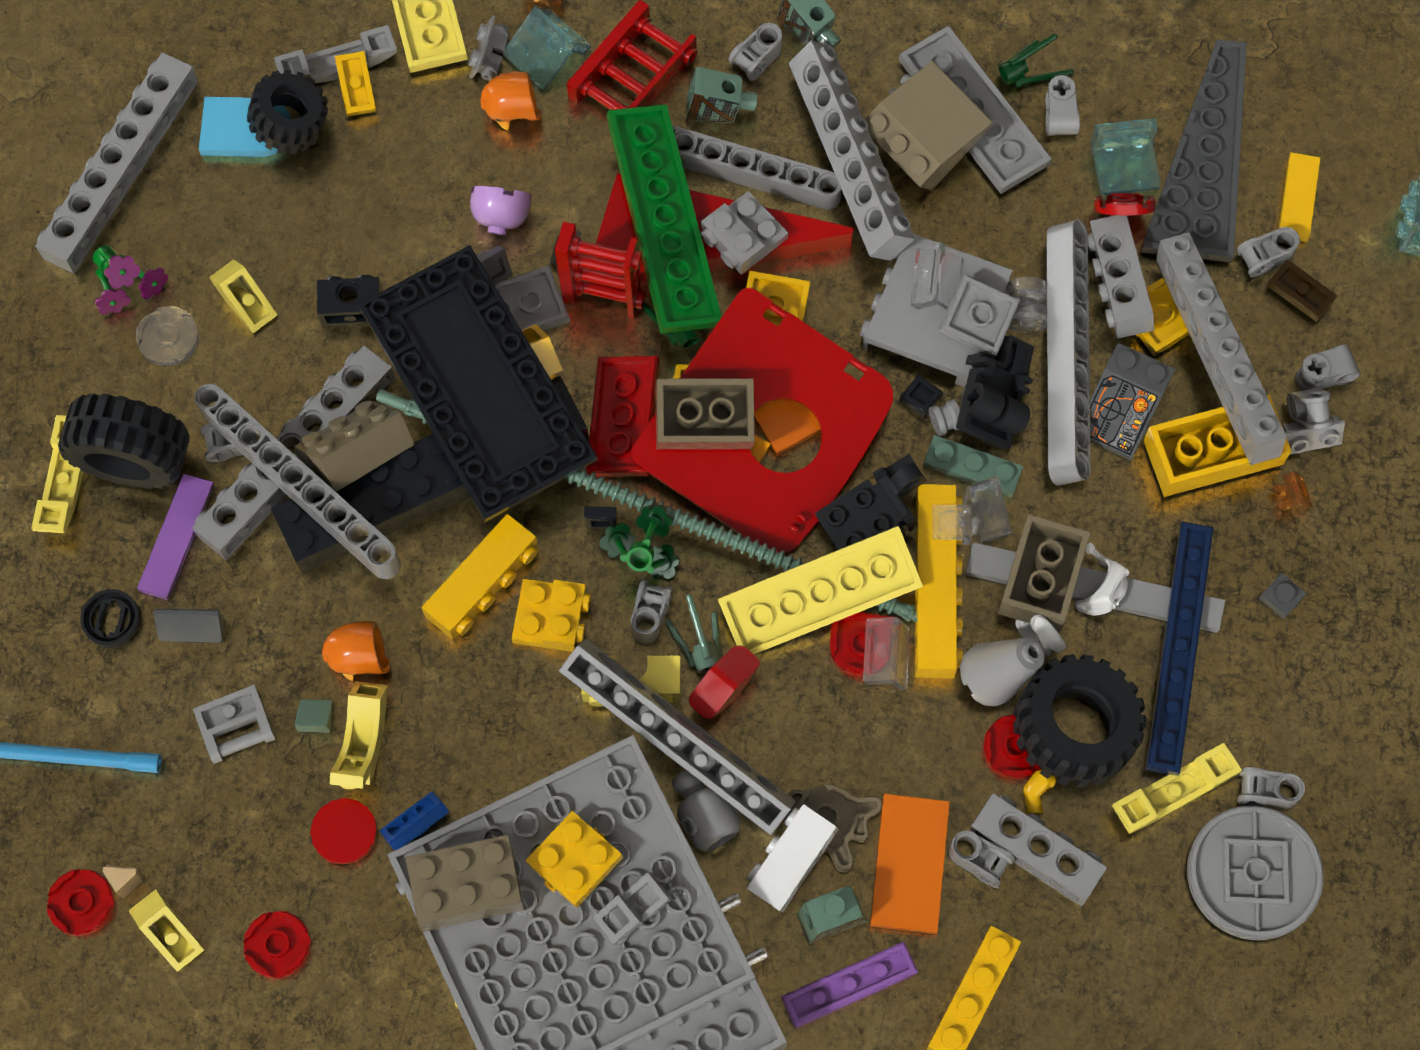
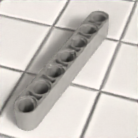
[672,125,842,210]

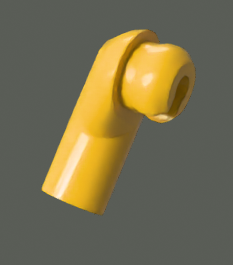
[1023,769,1056,816]

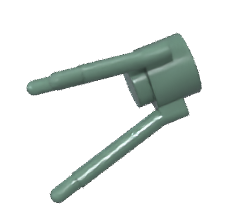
[665,594,723,674]

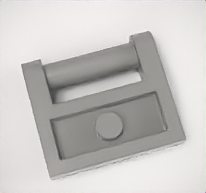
[193,684,276,764]

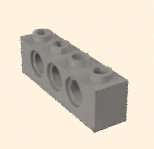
[1088,215,1154,339]
[969,794,1107,907]

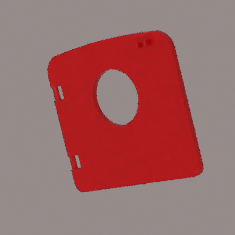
[631,288,893,554]

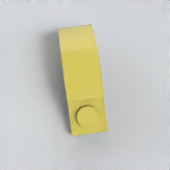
[330,681,388,789]

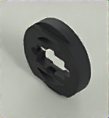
[80,589,140,648]

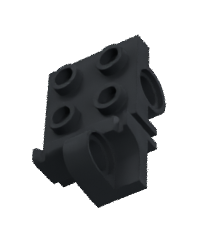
[956,335,1034,450]
[815,454,927,550]

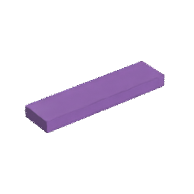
[137,474,215,601]
[781,941,918,1029]

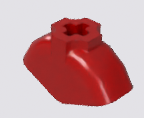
[689,645,760,719]

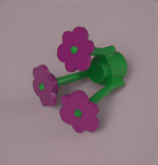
[92,245,168,315]

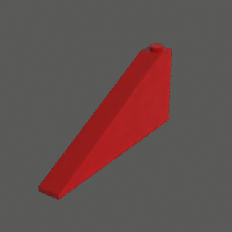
[591,173,854,285]

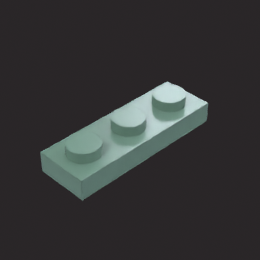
[923,435,1023,498]

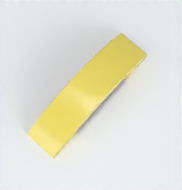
[31,415,83,534]
[1112,743,1242,834]

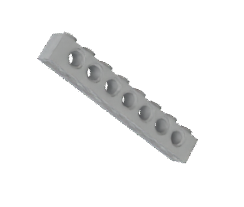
[789,40,915,261]
[35,53,199,274]
[1156,232,1287,465]
[192,345,395,561]
[559,639,796,835]

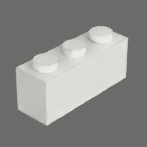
[747,804,839,913]

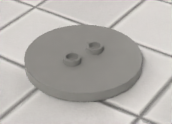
[1187,806,1324,940]

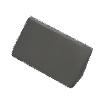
[154,608,225,643]

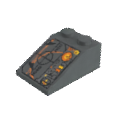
[1090,343,1175,461]

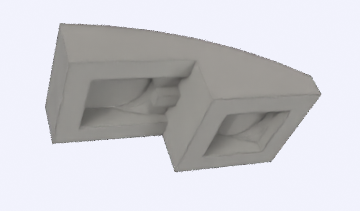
[593,872,672,944]

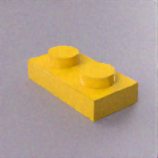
[335,51,376,117]

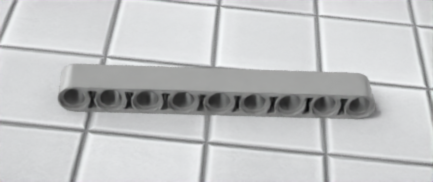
[1047,219,1091,486]
[194,384,401,579]

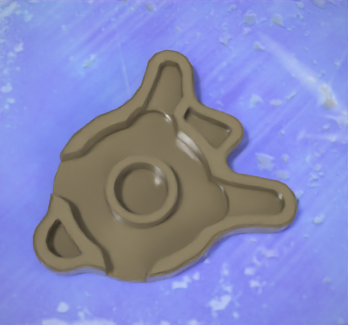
[788,784,883,873]

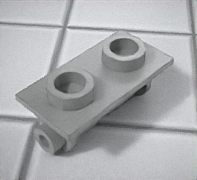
[468,15,509,81]
[1281,414,1345,454]

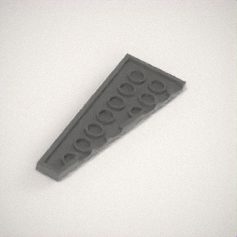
[1141,39,1247,262]

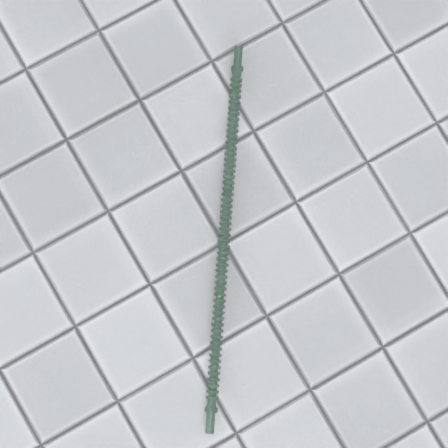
[376,389,917,622]

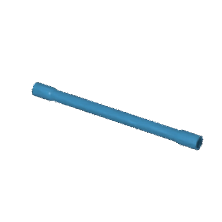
[0,742,162,773]

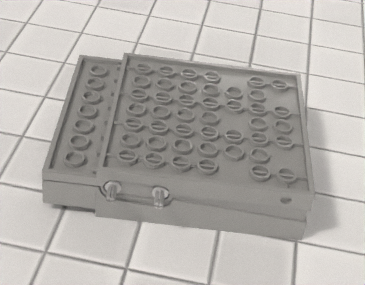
[387,735,787,1050]

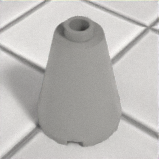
[960,638,1045,706]

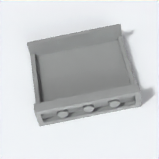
[860,234,1013,387]

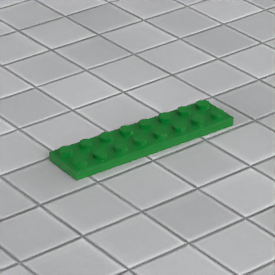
[606,104,722,334]

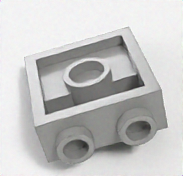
[701,191,788,275]

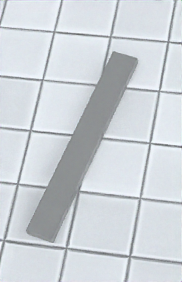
[965,542,1225,633]

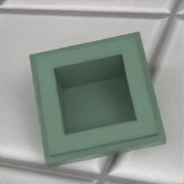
[295,699,333,733]

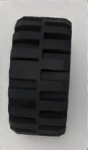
[58,393,190,489]
[1013,654,1147,787]

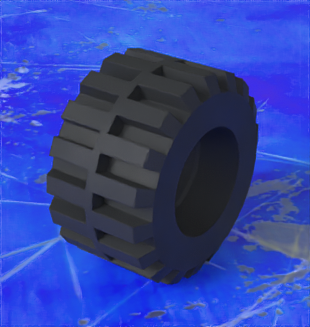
[247,70,328,154]

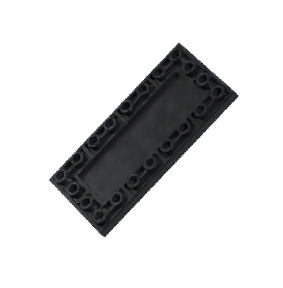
[358,245,598,522]

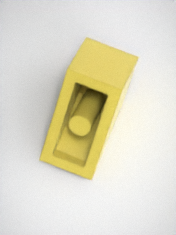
[209,259,277,333]
[129,889,204,972]

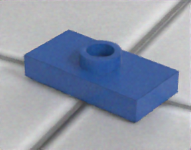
[379,791,449,851]

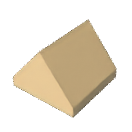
[103,865,144,899]

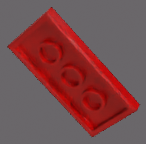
[586,356,660,477]

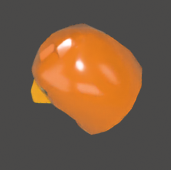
[480,71,543,131]
[322,621,390,681]

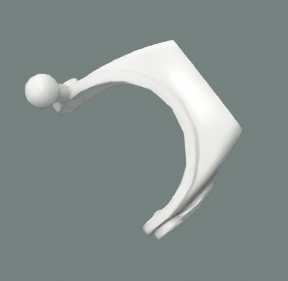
[1075,543,1130,616]
[1015,615,1066,657]

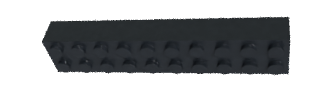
[271,375,589,574]

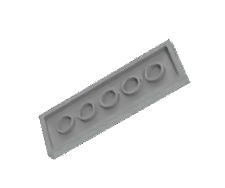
[899,26,1052,194]

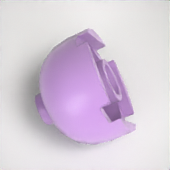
[470,186,532,235]

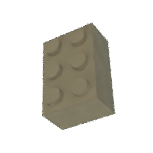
[655,379,755,450]
[293,401,414,492]
[998,514,1091,632]
[405,835,525,932]

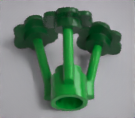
[599,505,680,579]

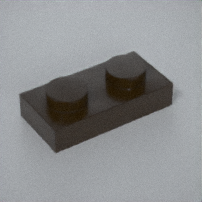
[1267,259,1338,322]

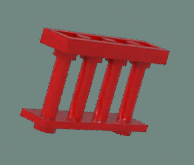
[566,0,698,110]
[555,221,646,319]

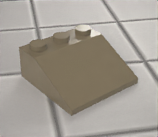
[865,61,994,190]

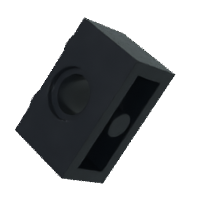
[317,275,383,327]

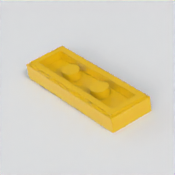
[1278,152,1321,242]

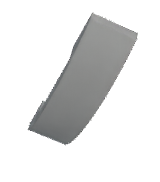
[273,25,397,84]

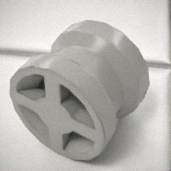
[929,399,960,437]

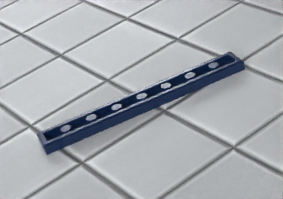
[1145,521,1214,776]

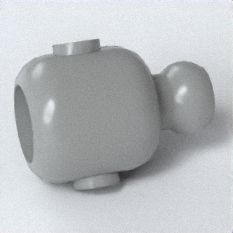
[672,770,740,851]

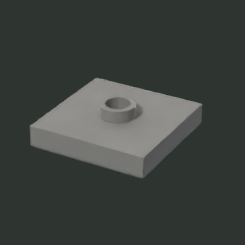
[938,274,1020,358]

